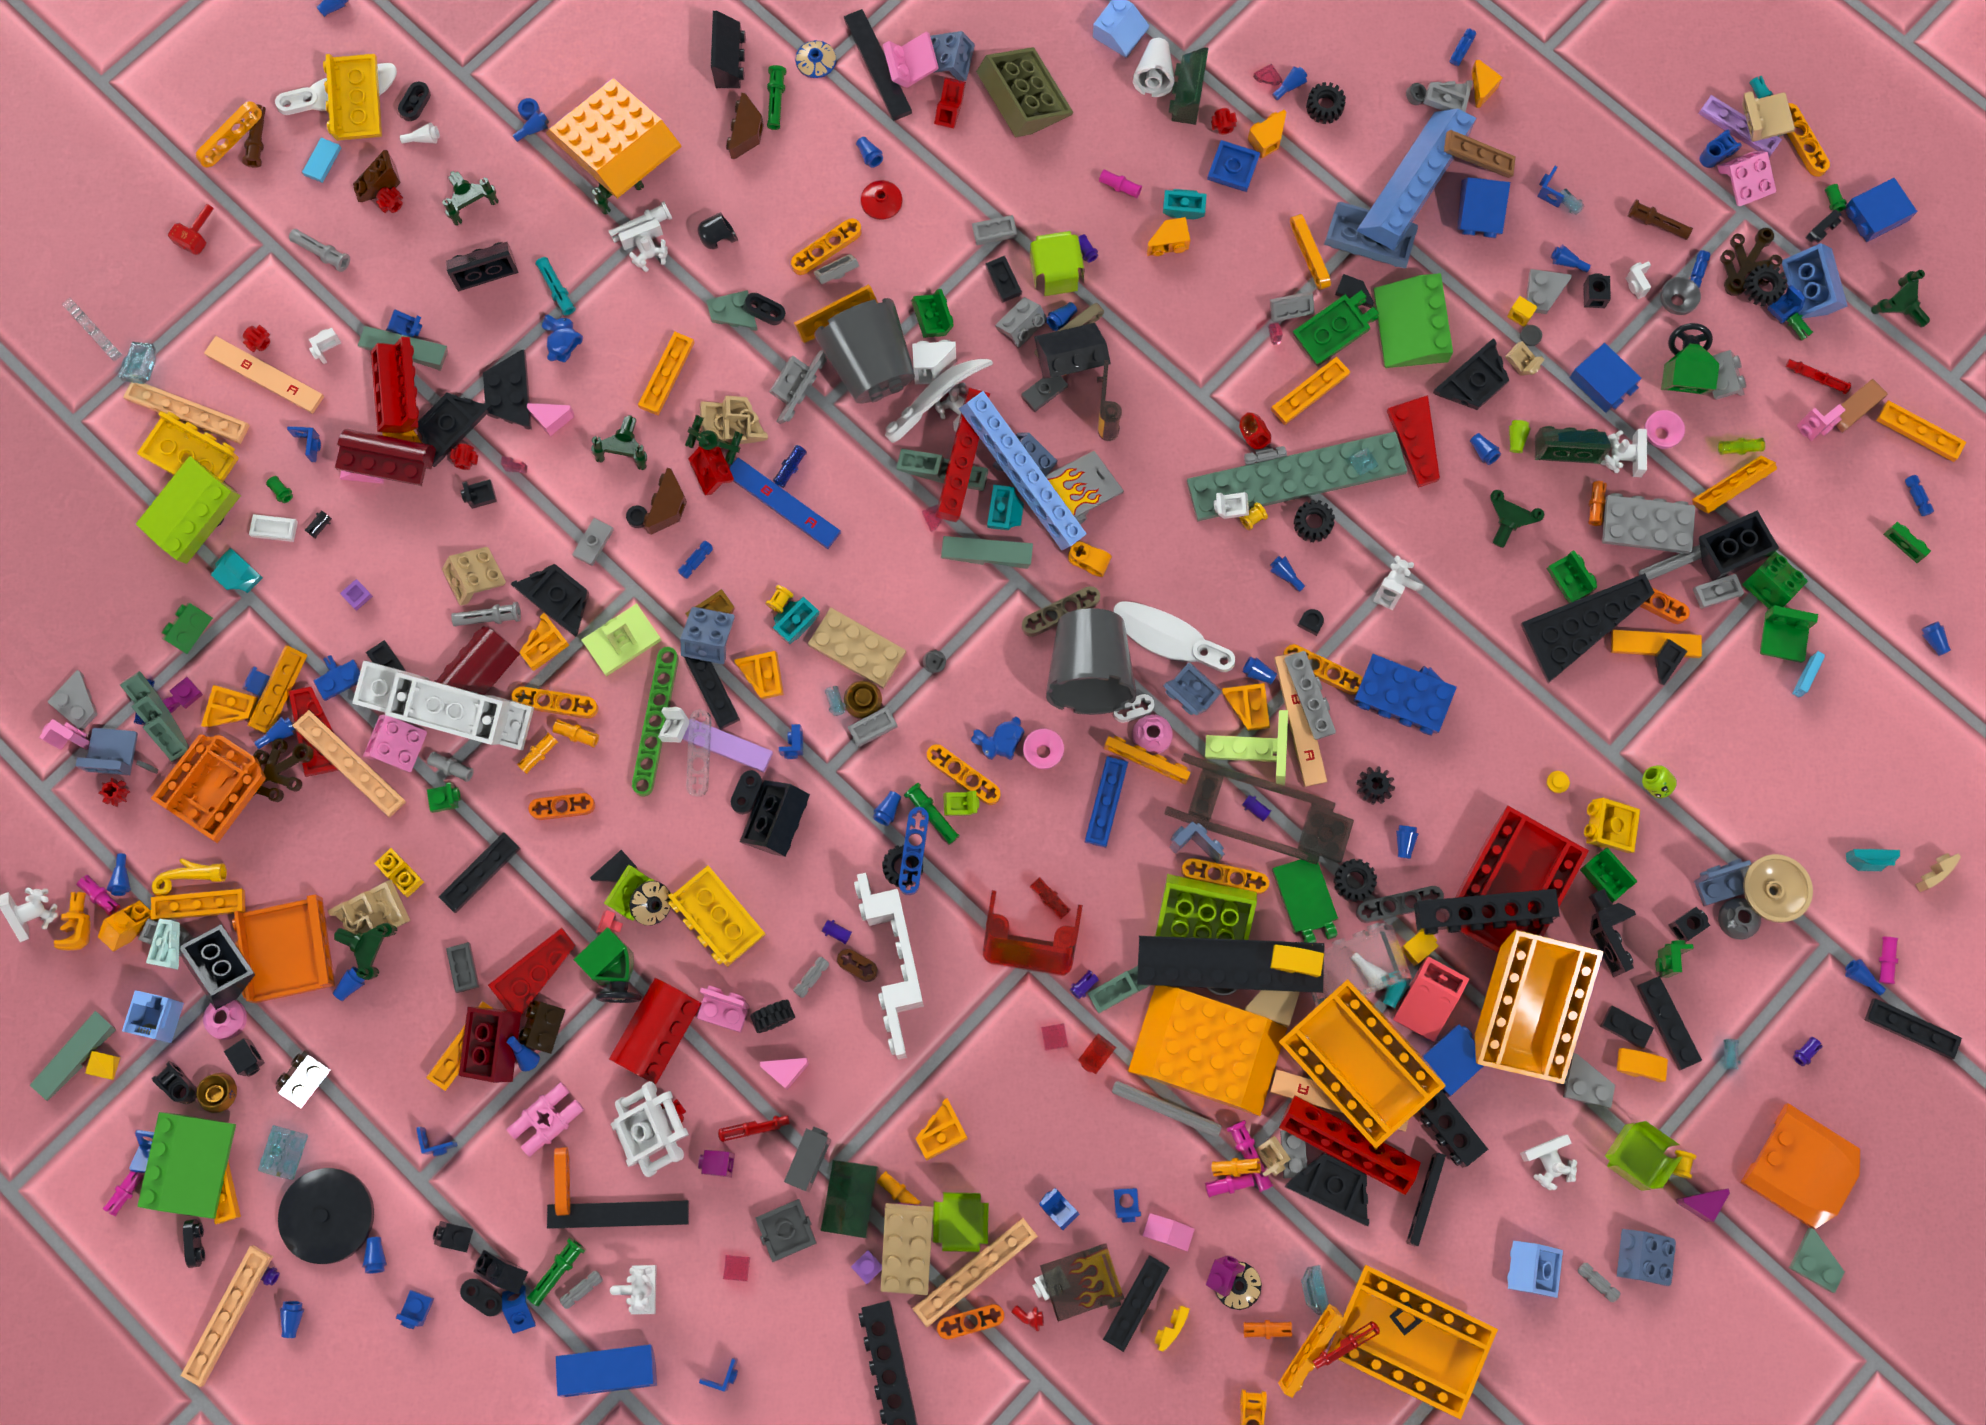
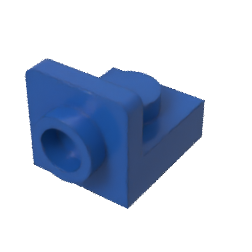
[779,724,803,759]
[396,1290,434,1329]

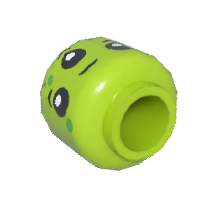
[1642,765,1677,799]

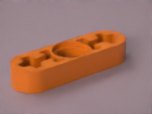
[1640,588,1690,624]
[528,793,595,820]
[554,1147,570,1216]
[937,1304,1004,1339]

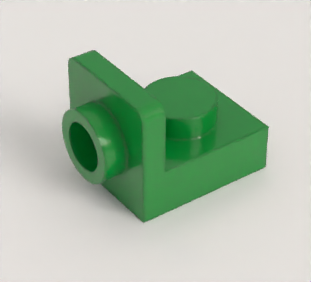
[427,782,461,813]

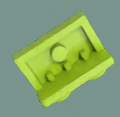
[604,865,655,921]

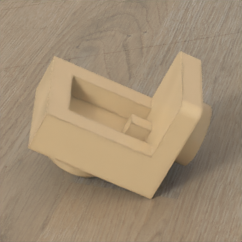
[1505,341,1545,376]
[1255,1136,1291,1177]

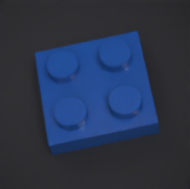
[1207,140,1260,192]

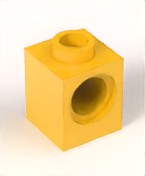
[1399,931,1438,966]

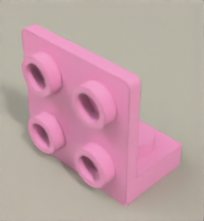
[883,32,939,88]
[1717,151,1776,206]
[363,715,427,772]
[697,986,750,1033]

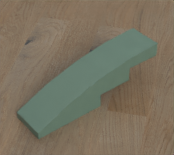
[896,449,989,491]
[120,671,189,762]

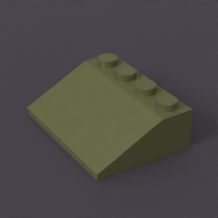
[976,47,1074,138]

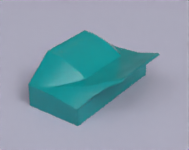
[1163,189,1207,220]
[987,484,1024,530]
[211,548,263,593]
[773,596,820,644]
[1846,849,1900,872]

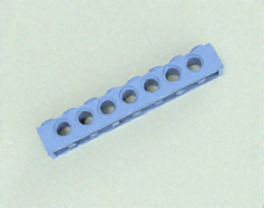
[959,391,1087,550]

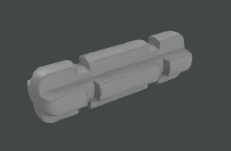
[1244,446,1287,465]
[794,957,829,998]
[1578,1263,1621,1302]
[560,1271,603,1309]

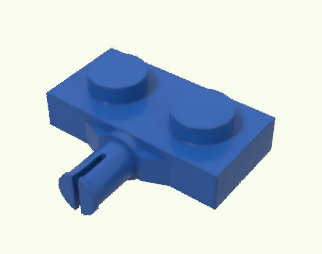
[313,655,361,701]

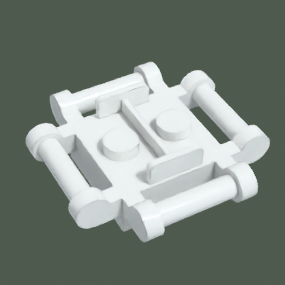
[611,1081,689,1177]

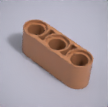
[1835,379,1888,433]

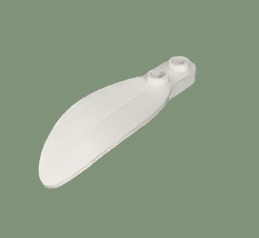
[275,63,397,115]
[885,359,993,443]
[1113,601,1235,672]

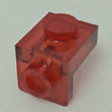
[1078,1033,1117,1074]

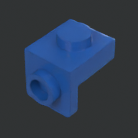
[1767,285,1805,324]
[386,309,422,338]
[1039,1188,1080,1230]

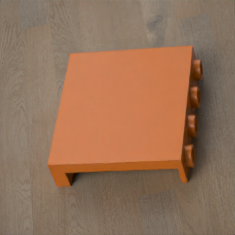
[232,894,335,1003]

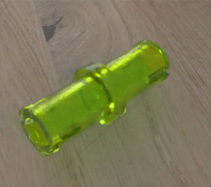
[1718,438,1765,455]

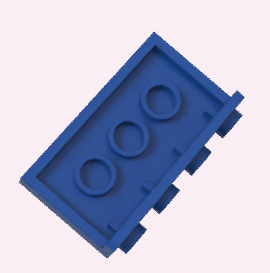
[1353,654,1457,736]

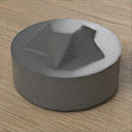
[1406,83,1427,105]
[923,650,946,673]

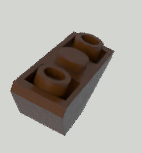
[726,93,764,159]
[353,150,401,202]
[643,468,687,535]

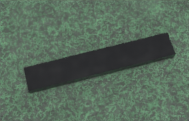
[844,9,912,121]
[547,1200,689,1229]

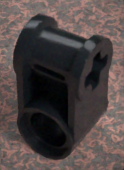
[152,1061,197,1104]

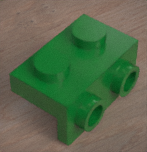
[911,289,954,338]
[1546,550,1597,603]
[161,603,213,654]
[1580,848,1637,903]
[1655,940,1694,978]

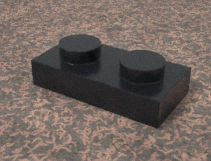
[985,256,1022,303]
[1600,1005,1654,1049]

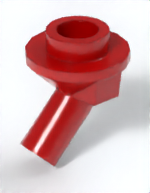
[1011,1305,1044,1331]

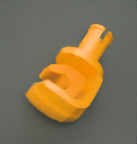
[53,892,91,951]

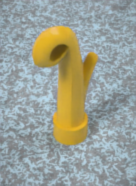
[152,859,227,896]

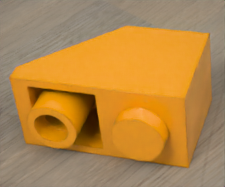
[1248,109,1287,159]
[1147,217,1190,256]
[98,900,151,952]

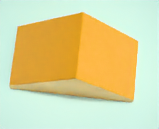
[1471,60,1503,108]

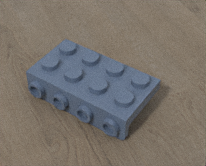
[1324,202,1418,269]

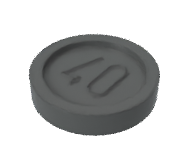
[1520,325,1542,346]
[136,760,159,774]

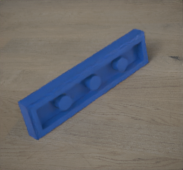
[1085,756,1128,848]

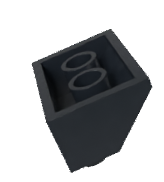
[711,11,746,88]
[446,242,519,292]
[1034,323,1111,379]
[1698,510,1779,581]
[740,780,810,857]
[179,925,255,1010]

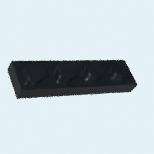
[1637,976,1702,1070]

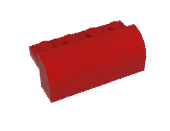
[371,336,419,433]
[609,978,702,1085]

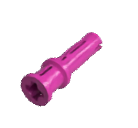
[1226,1120,1273,1192]

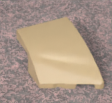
[700,396,768,444]
[328,880,410,935]

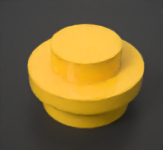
[1547,771,1570,793]

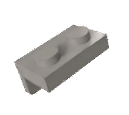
[995,297,1047,347]
[1713,350,1746,400]

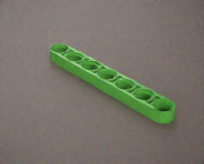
[632,647,679,796]

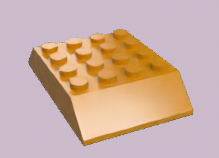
[545,78,682,199]
[1475,930,1603,1084]
[1279,979,1446,1148]
[1128,986,1287,1117]
[1327,1265,1498,1420]

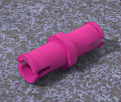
[1099,169,1142,198]
[76,875,120,916]
[1879,937,1898,984]
[103,1171,144,1217]
[1205,1173,1254,1198]

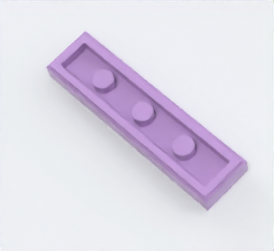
[1698,95,1782,157]
[683,718,773,773]

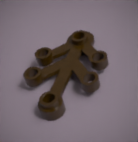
[1720,228,1782,296]
[253,739,314,802]

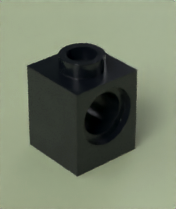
[1583,273,1611,308]
[1668,907,1711,942]
[224,1038,265,1077]

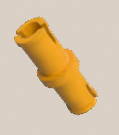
[552,719,599,748]
[517,732,558,774]
[1212,1158,1261,1177]
[876,1171,922,1205]

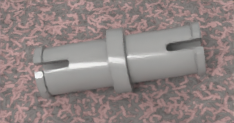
[427,752,474,782]

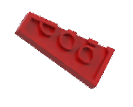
[1387,395,1440,488]
[289,687,338,777]
[488,928,576,1015]

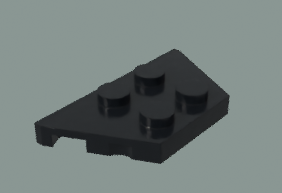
[1433,338,1509,410]
[483,350,532,430]
[418,393,492,468]
[511,564,589,637]
[1285,1153,1369,1226]

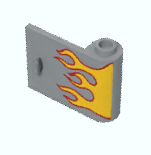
[1046,451,1124,524]

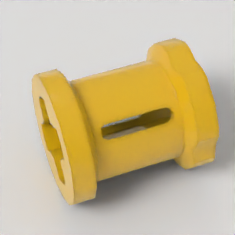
[1239,502,1268,530]
[765,585,794,614]
[1672,1150,1697,1179]

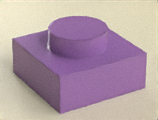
[340,579,373,611]
[851,1250,882,1284]

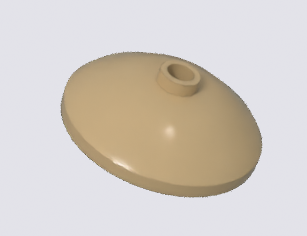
[1743,854,1813,923]

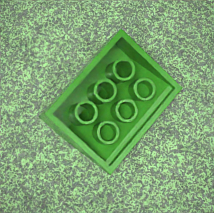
[1373,273,1453,368]
[137,1112,236,1219]

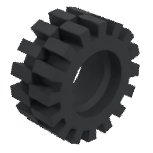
[1306,82,1346,124]
[1743,264,1788,306]
[1294,500,1335,542]
[882,845,924,888]
[1334,859,1377,902]
[750,999,795,1033]

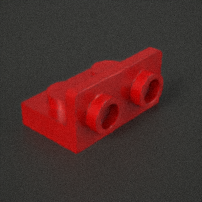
[688,446,734,495]

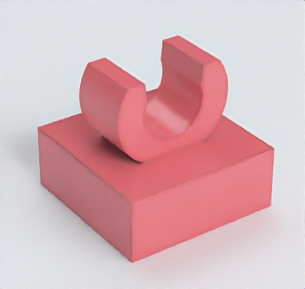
[596,910,623,934]

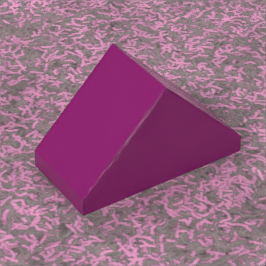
[1676,1188,1730,1222]

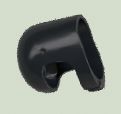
[698,212,738,249]

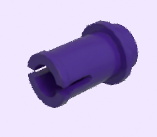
[1078,234,1098,263]
[1242,795,1272,822]
[822,920,852,945]
[1070,970,1099,999]
[1793,1037,1823,1066]
[261,1267,280,1286]

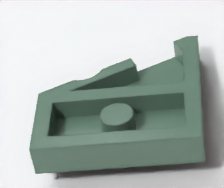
[706,290,758,331]
[1789,1228,1845,1293]

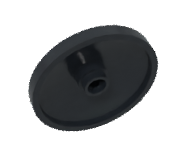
[278,1168,374,1264]

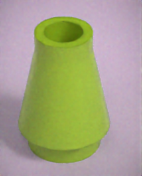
[1509,420,1531,453]

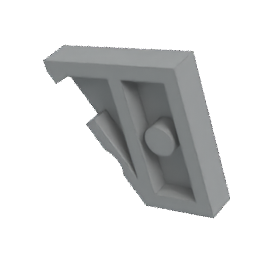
[1423,80,1473,112]
[1526,269,1572,314]
[47,670,98,731]
[1563,1053,1615,1109]

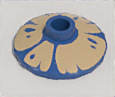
[795,40,836,78]

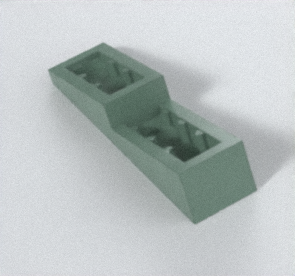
[358,326,448,371]
[941,536,1033,569]
[1088,966,1151,1013]
[30,1011,116,1101]

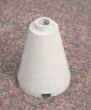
[1133,38,1175,97]

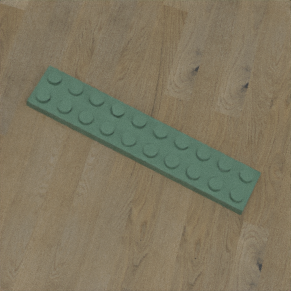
[1187,432,1407,522]

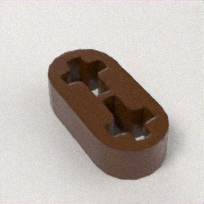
[837,949,878,982]

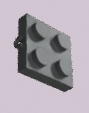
[756,1199,817,1262]

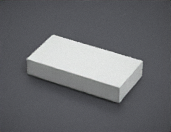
[249,514,298,542]

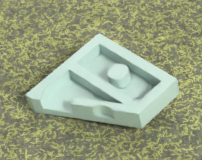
[146,919,180,970]

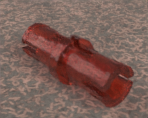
[1030,877,1071,920]

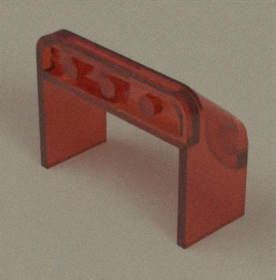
[982,890,1083,976]

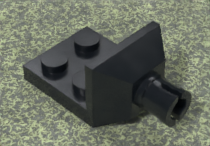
[1588,889,1636,978]

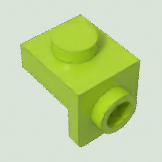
[943,791,979,816]

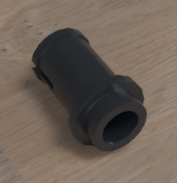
[305,510,332,539]

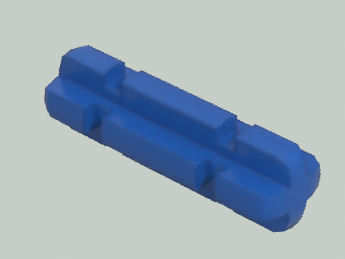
[1450,28,1476,66]
[1690,250,1710,288]
[1905,475,1934,516]
[678,541,713,579]

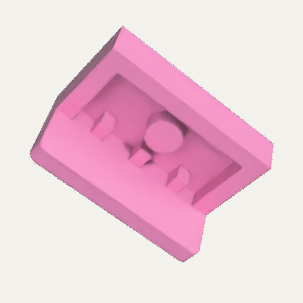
[1797,404,1845,441]
[39,719,90,750]

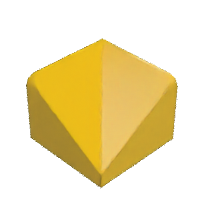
[1507,296,1537,327]
[85,1051,121,1080]

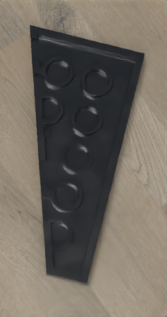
[1521,573,1654,684]

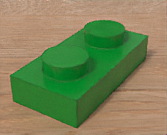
[1883,522,1931,563]

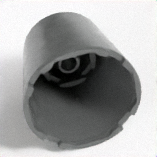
[814,298,915,404]
[1046,608,1136,715]

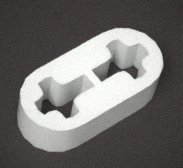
[1113,694,1154,723]

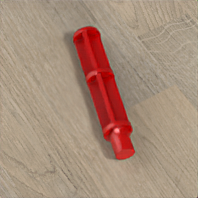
[1785,359,1851,394]
[718,1115,790,1142]
[1312,1321,1380,1369]

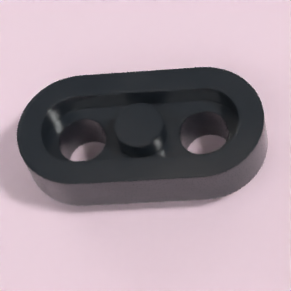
[398,81,431,121]
[1805,209,1842,244]
[743,293,786,325]
[731,770,763,815]
[183,1219,205,1268]
[460,1279,502,1316]

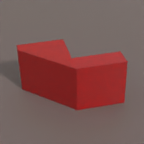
[934,77,966,129]

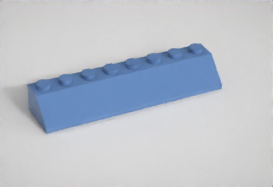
[1357,108,1476,251]

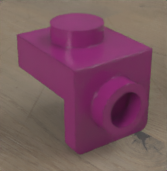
[1206,1256,1245,1297]

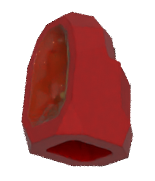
[1239,412,1272,450]

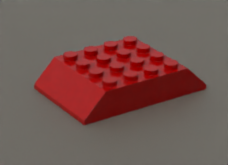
[1444,806,1589,953]

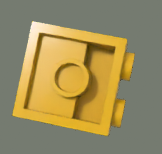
[1584,798,1640,853]

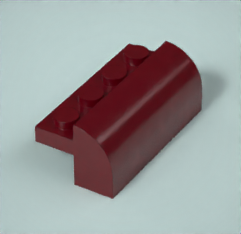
[335,429,436,486]
[434,626,520,695]

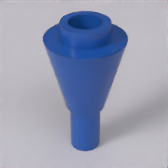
[1272,66,1307,100]
[513,110,549,142]
[1551,244,1591,272]
[1270,556,1305,592]
[254,717,295,749]
[107,853,131,896]
[1845,959,1886,995]
[507,1036,540,1072]

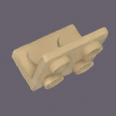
[1742,91,1795,142]
[442,547,506,606]

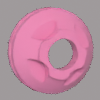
[1644,410,1685,449]
[1132,714,1173,755]
[1023,729,1064,769]
[203,1000,247,1040]

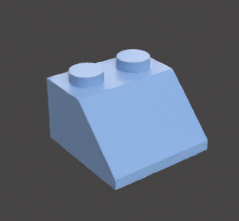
[1093,0,1149,58]
[1507,1240,1563,1298]

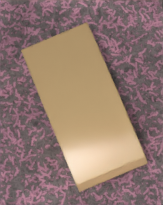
[1915,853,1961,892]

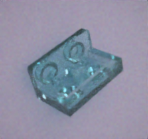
[258,1125,308,1180]

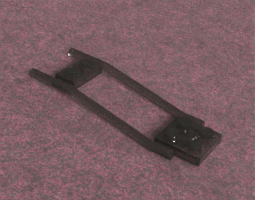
[1164,753,1354,865]

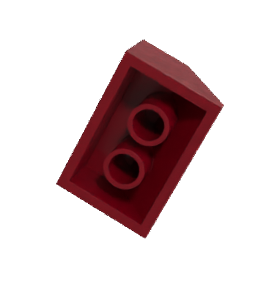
[459,1007,521,1083]

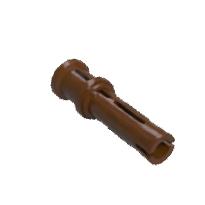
[242,104,266,168]
[1627,199,1693,240]

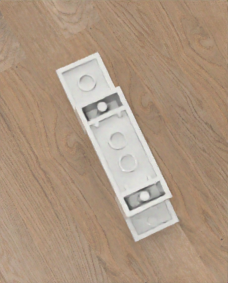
[352,661,534,750]
[854,873,924,1060]

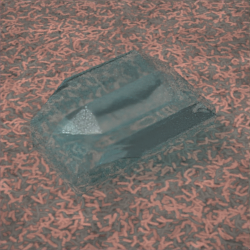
[118,342,156,384]
[1301,1265,1329,1315]

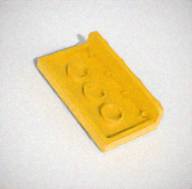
[323,54,382,141]
[137,411,239,482]
[668,865,766,967]

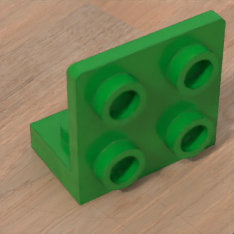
[1742,552,1808,609]
[1760,605,1818,663]

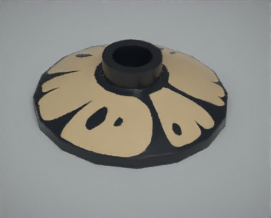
[629,881,671,926]
[1216,1262,1262,1310]

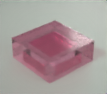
[1041,1023,1068,1051]
[723,1255,750,1281]

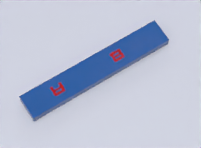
[729,457,841,549]

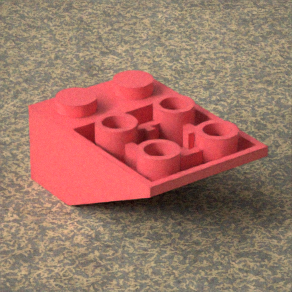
[1392,956,1469,1042]

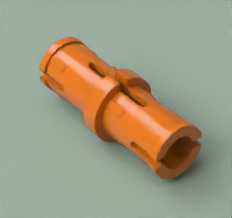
[1588,481,1607,526]
[1243,1320,1292,1339]

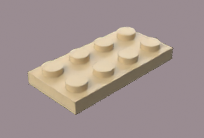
[808,608,906,689]
[881,1203,934,1295]

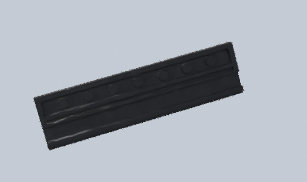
[1137,936,1325,993]

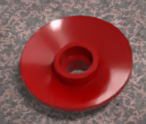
[861,180,903,220]

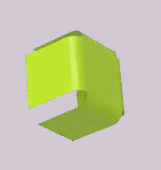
[1030,231,1085,296]
[1605,1121,1682,1191]
[933,1192,989,1252]

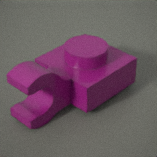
[163,677,203,713]

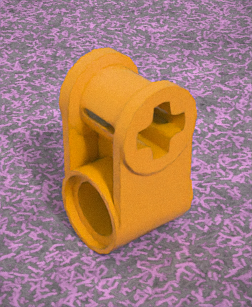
[1068,541,1112,577]
[1240,1389,1267,1425]

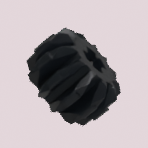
[1356,766,1395,805]

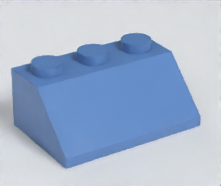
[1782,243,1848,319]

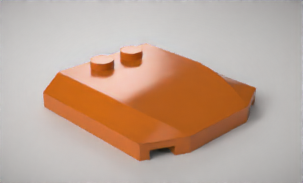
[150,734,266,844]
[1740,1103,1860,1229]

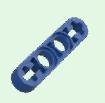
[899,807,929,895]

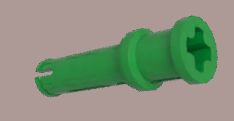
[767,65,787,130]
[904,783,960,845]
[527,1237,586,1307]

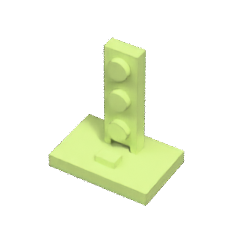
[581,603,662,677]
[1205,710,1288,786]

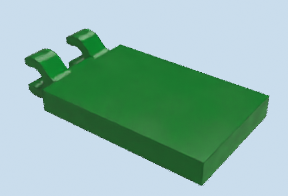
[1293,290,1379,367]
[1272,855,1338,943]

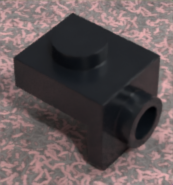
[461,479,497,509]
[433,1221,473,1253]

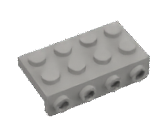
[1602,493,1695,554]

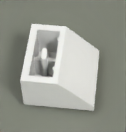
[912,340,957,385]

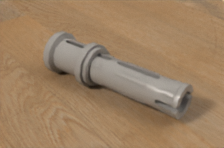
[289,229,350,272]
[451,602,521,627]

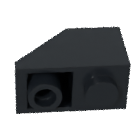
[473,1250,528,1294]

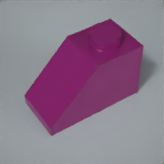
[698,1150,735,1178]

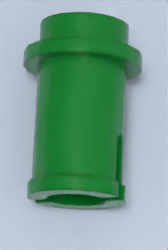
[1825,184,1847,212]
[1786,312,1813,341]
[266,476,293,503]

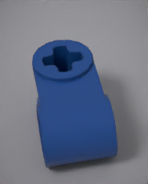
[1699,129,1742,168]

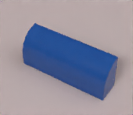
[556,1344,657,1398]

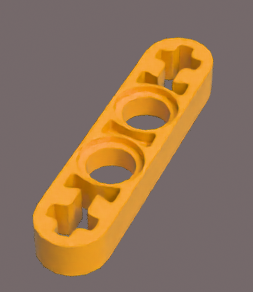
[196,101,262,167]
[1786,103,1830,177]
[1290,214,1331,290]
[791,218,862,275]
[1283,644,1363,695]
[512,687,598,719]
[927,744,1000,805]
[1182,858,1269,894]

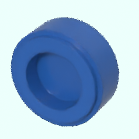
[518,98,540,120]

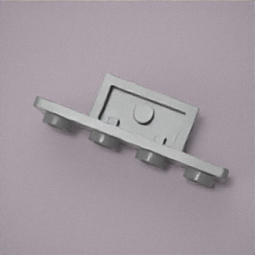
[769,350,827,424]
[1284,651,1336,740]

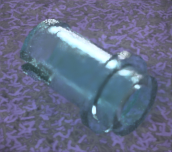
[1560,188,1584,215]
[825,686,846,716]
[1721,1039,1741,1069]

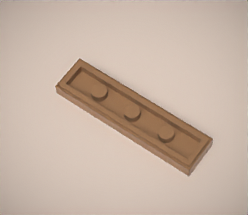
[1444,130,1516,178]

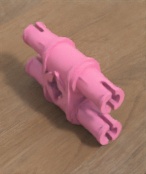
[506,1082,584,1157]

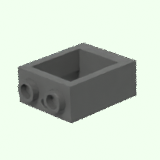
[784,1126,831,1193]

